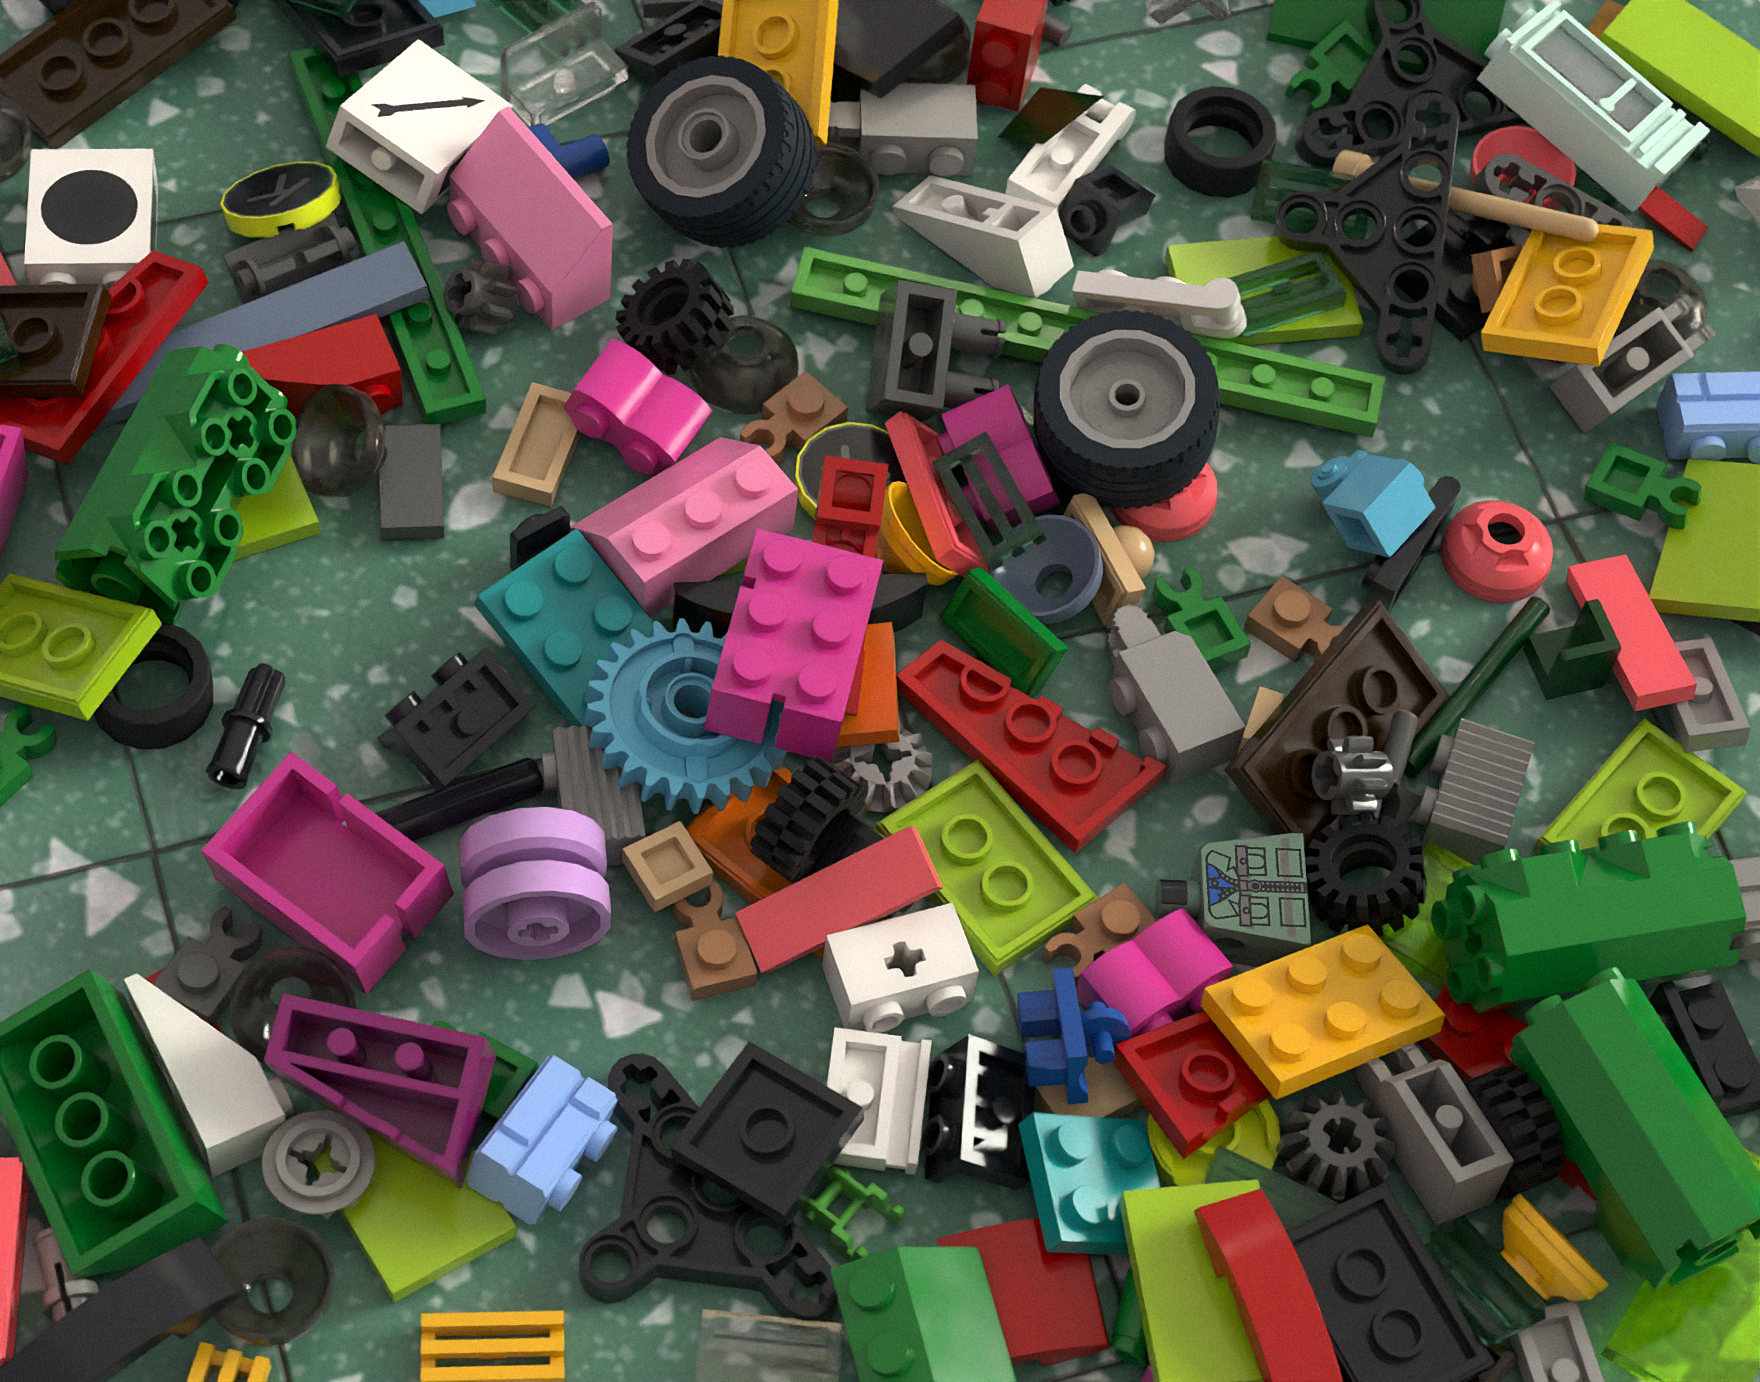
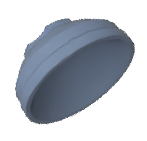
[990,515,1104,625]

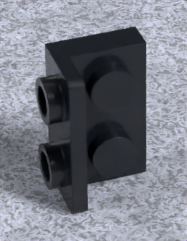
[614,0,723,84]
[377,647,536,790]
[1649,981,1760,1118]
[922,1035,1035,1190]

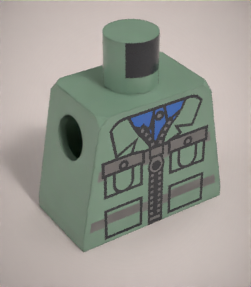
[1155,833,1311,967]

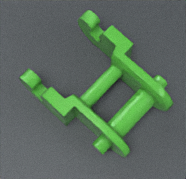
[801,1167,905,1261]

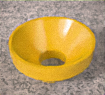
[876,481,959,586]
[1500,1193,1610,1301]

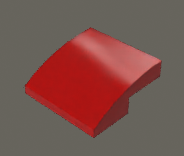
[937,1218,1111,1367]

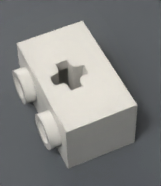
[822,903,979,1033]

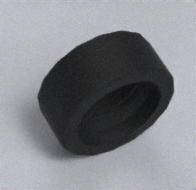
[1164,86,1277,197]
[93,621,213,749]

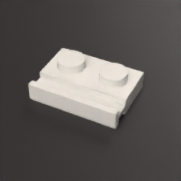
[827,1027,932,1175]

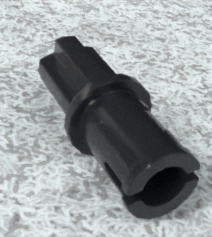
[206,663,286,789]

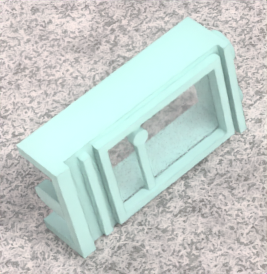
[1477,0,1710,213]

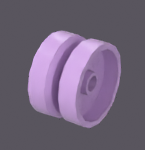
[459,807,611,960]

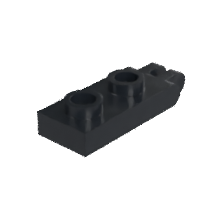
[1361,476,1461,614]

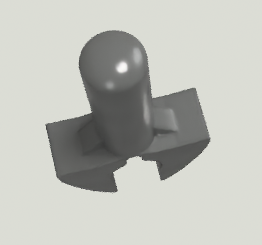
[1357,710,1421,828]

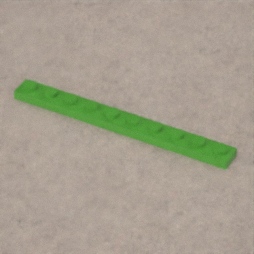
[790,246,1385,438]

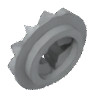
[830,719,933,813]
[262,1110,375,1220]

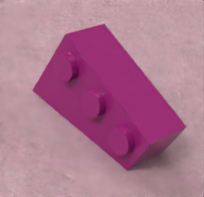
[264,993,496,1189]

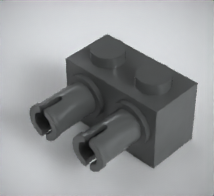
[866,280,1006,422]

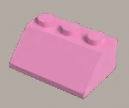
[447,106,613,331]
[570,437,798,618]

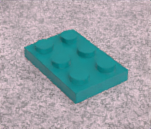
[474,528,653,728]

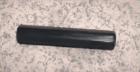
[375,758,543,841]

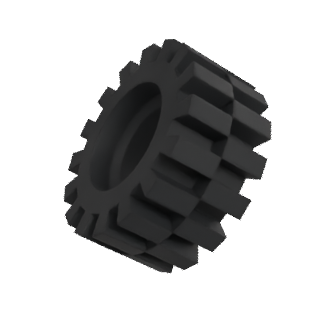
[616,259,734,375]
[750,756,866,884]
[1305,814,1427,937]
[1463,1065,1565,1199]

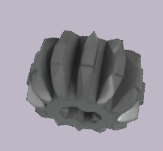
[1277,1089,1395,1209]

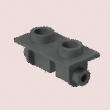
[222,212,356,304]

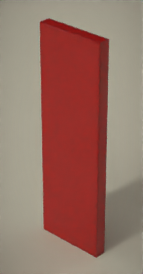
[1637,187,1709,252]

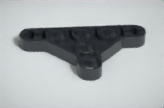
[1295,0,1527,167]
[1275,93,1459,375]
[579,1053,838,1329]

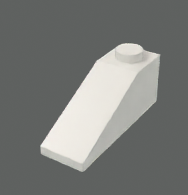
[892,175,1074,298]
[124,974,294,1177]

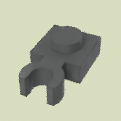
[153,906,262,1027]

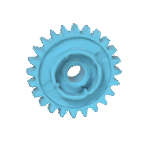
[583,618,786,814]

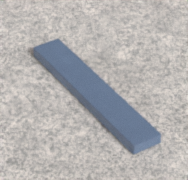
[94,241,430,432]

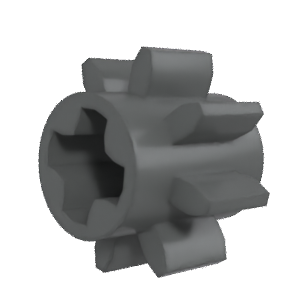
[444,258,520,336]
[1311,736,1393,815]

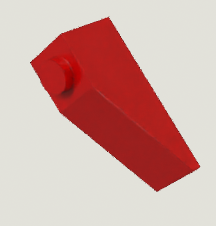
[243,314,403,423]

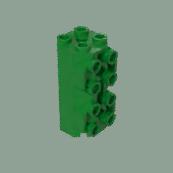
[55,344,297,625]
[1431,821,1747,1014]
[1508,967,1760,1290]

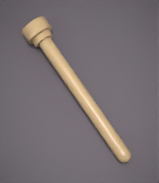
[1330,150,1599,242]

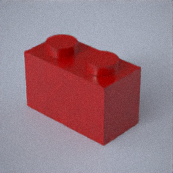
[966,0,1048,112]

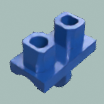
[1017,967,1131,1105]

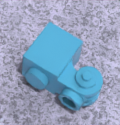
[1310,450,1436,558]

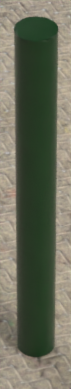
[1404,596,1550,778]

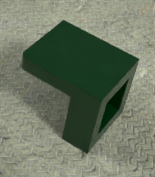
[1523,599,1622,700]

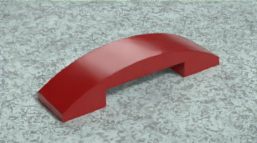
[812,455,889,716]
[1194,1188,1343,1382]

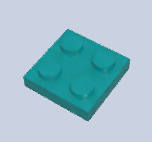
[1018,1113,1161,1256]

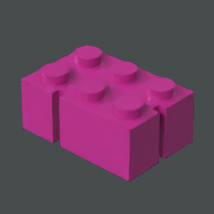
[704,528,884,762]
[201,752,454,995]

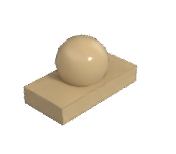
[1063,493,1155,630]

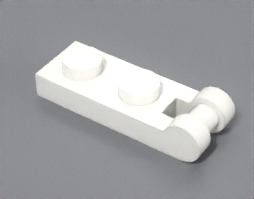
[1005,84,1136,215]
[1072,270,1247,339]

